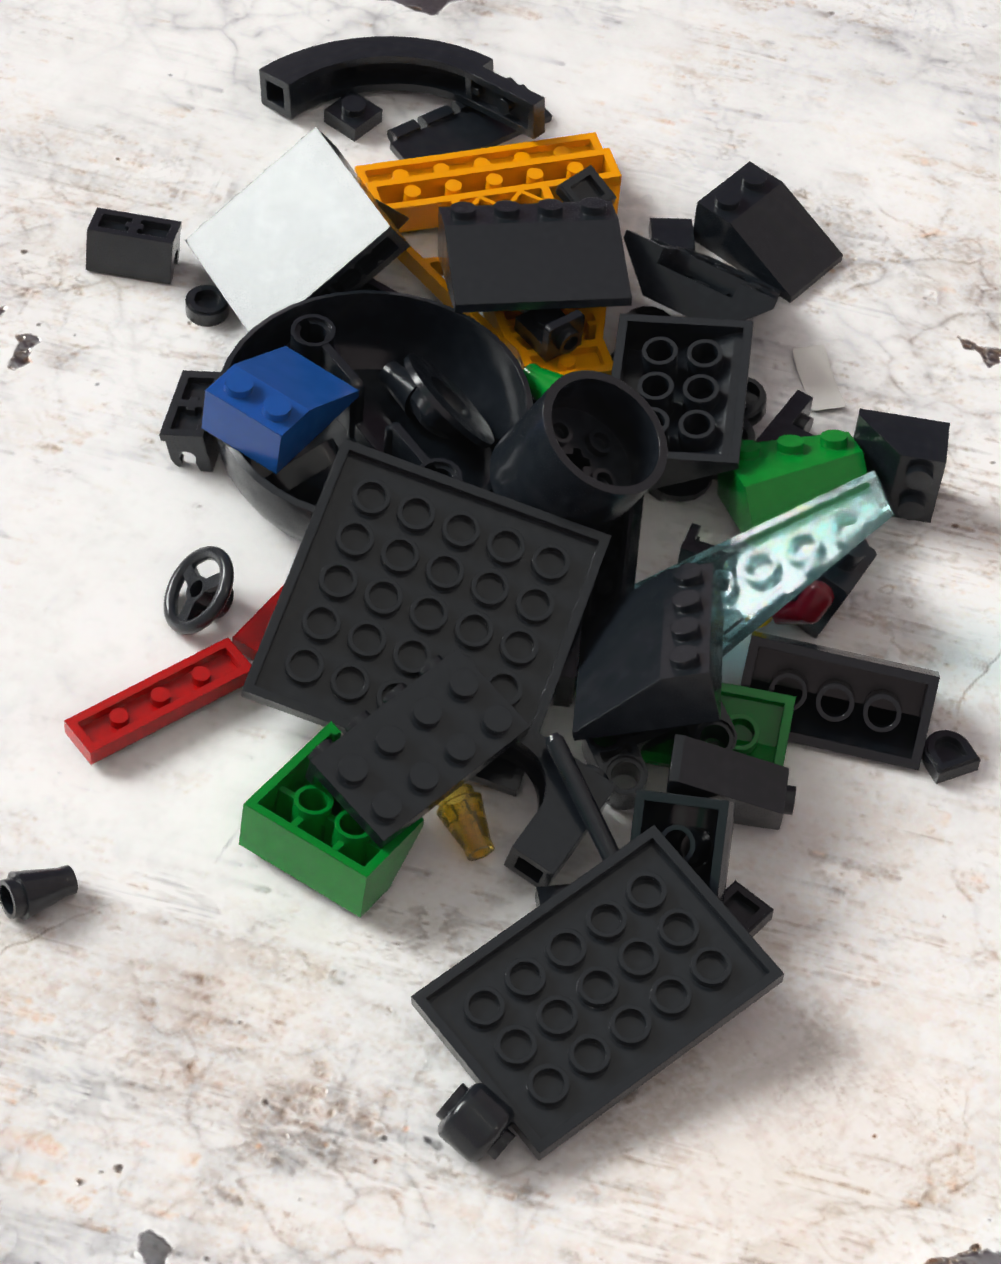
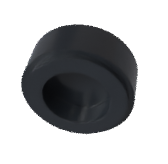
[185,285,229,327]

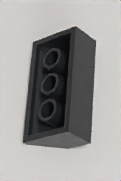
[740,631,940,771]

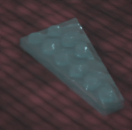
[634,470,894,657]

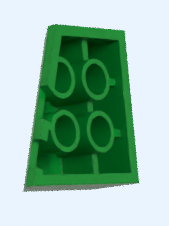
[717,430,875,557]
[239,721,424,918]

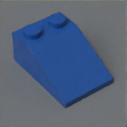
[202,346,359,474]

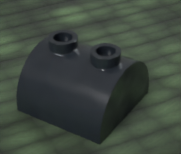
[630,789,736,902]

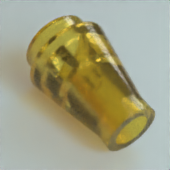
[436,784,495,861]

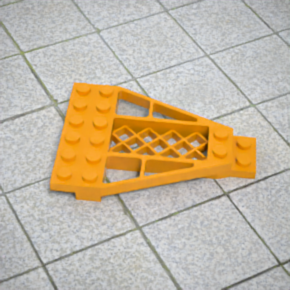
[354,132,622,375]

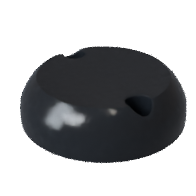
[217,290,533,542]

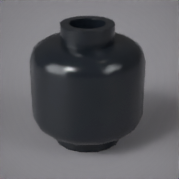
[436,1083,516,1162]

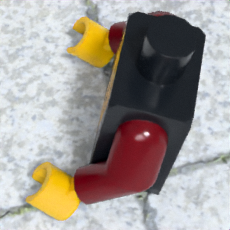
[739,527,877,639]

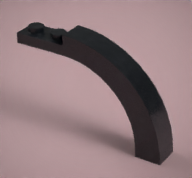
[259,36,545,139]

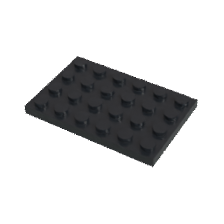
[411,825,784,1160]

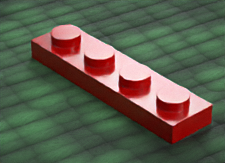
[64,637,252,765]

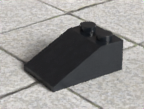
[693,161,843,303]

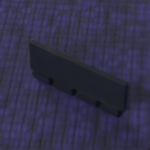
[387,77,552,160]

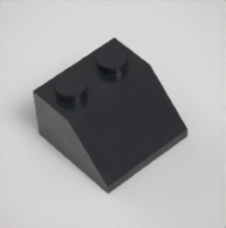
[853,408,950,523]

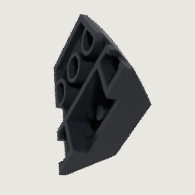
[623,230,781,321]

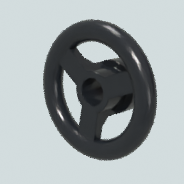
[163,546,234,635]

